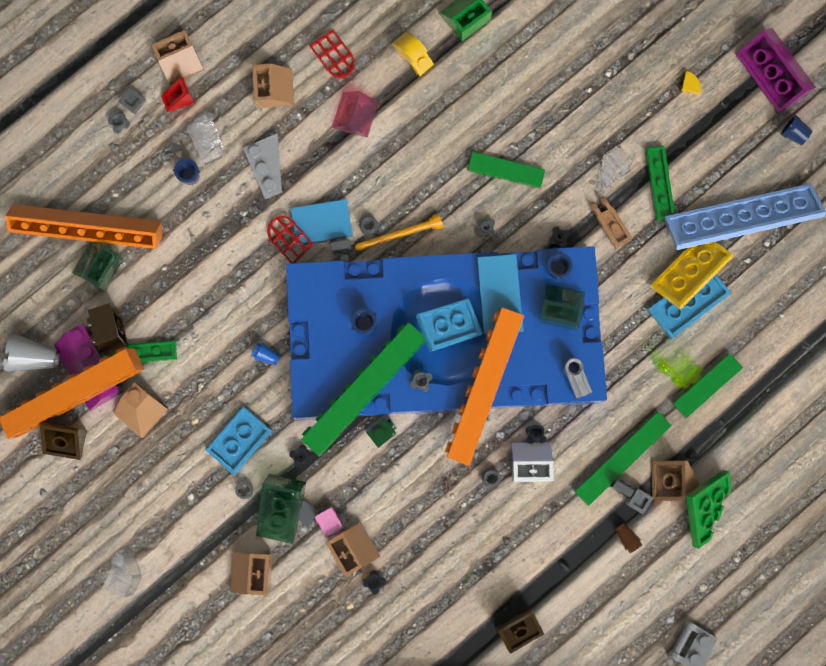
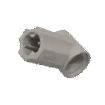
[563,358,592,399]

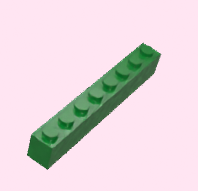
[301,323,426,457]

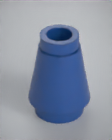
[251,342,281,366]

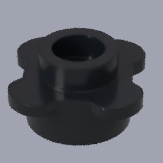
[549,227,570,248]
[525,425,546,444]
[289,445,312,468]
[363,570,386,594]

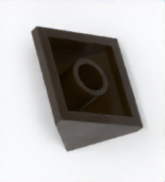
[40,423,87,460]
[495,607,544,654]

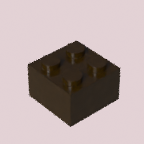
[87,303,130,357]

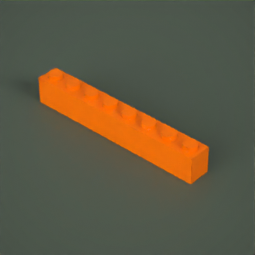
[5,204,163,249]
[444,308,524,466]
[0,347,144,439]

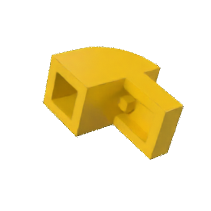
[392,32,434,76]

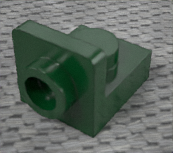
[367,418,397,448]

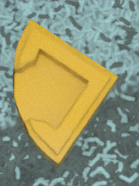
[681,71,701,95]

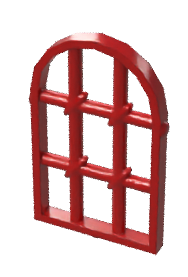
[309,30,355,78]
[267,216,314,264]

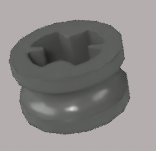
[235,482,253,499]

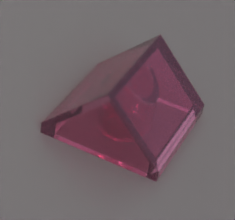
[332,91,378,138]

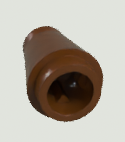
[615,523,643,554]

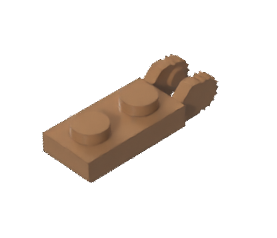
[589,196,633,249]

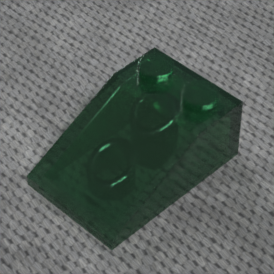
[256,474,306,544]

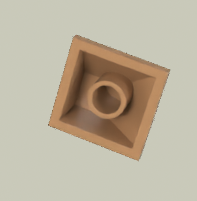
[113,382,168,439]
[652,461,699,501]

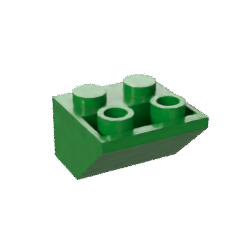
[439,0,492,41]

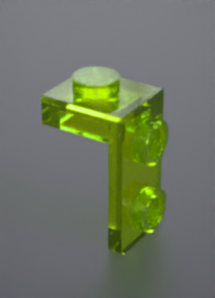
[655,358,703,388]

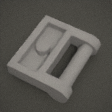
[667,620,718,666]

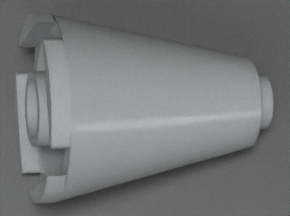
[4,333,60,372]

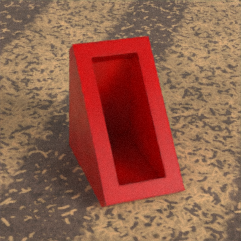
[161,77,194,112]

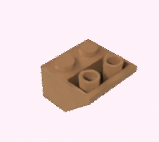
[151,30,204,85]
[252,64,294,108]
[325,522,380,578]
[230,552,272,595]

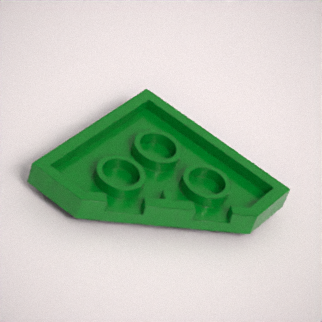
[686,470,732,549]

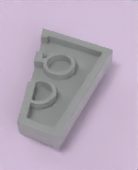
[243,133,282,199]

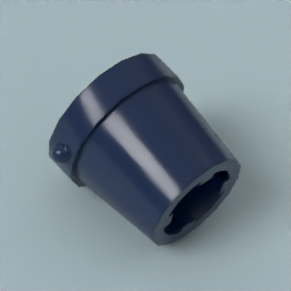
[780,115,813,145]
[173,158,201,185]
[547,252,572,280]
[351,308,377,334]

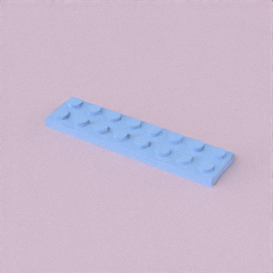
[664,184,826,250]

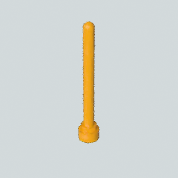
[355,213,444,251]

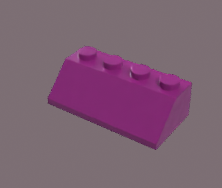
[736,28,816,113]
[54,324,124,411]

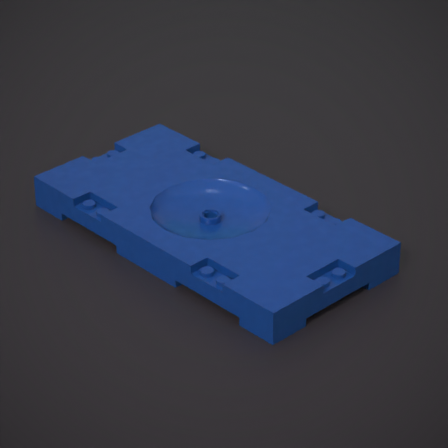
[286,246,607,421]

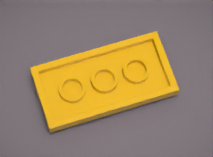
[651,242,732,310]

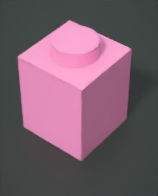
[315,507,345,539]

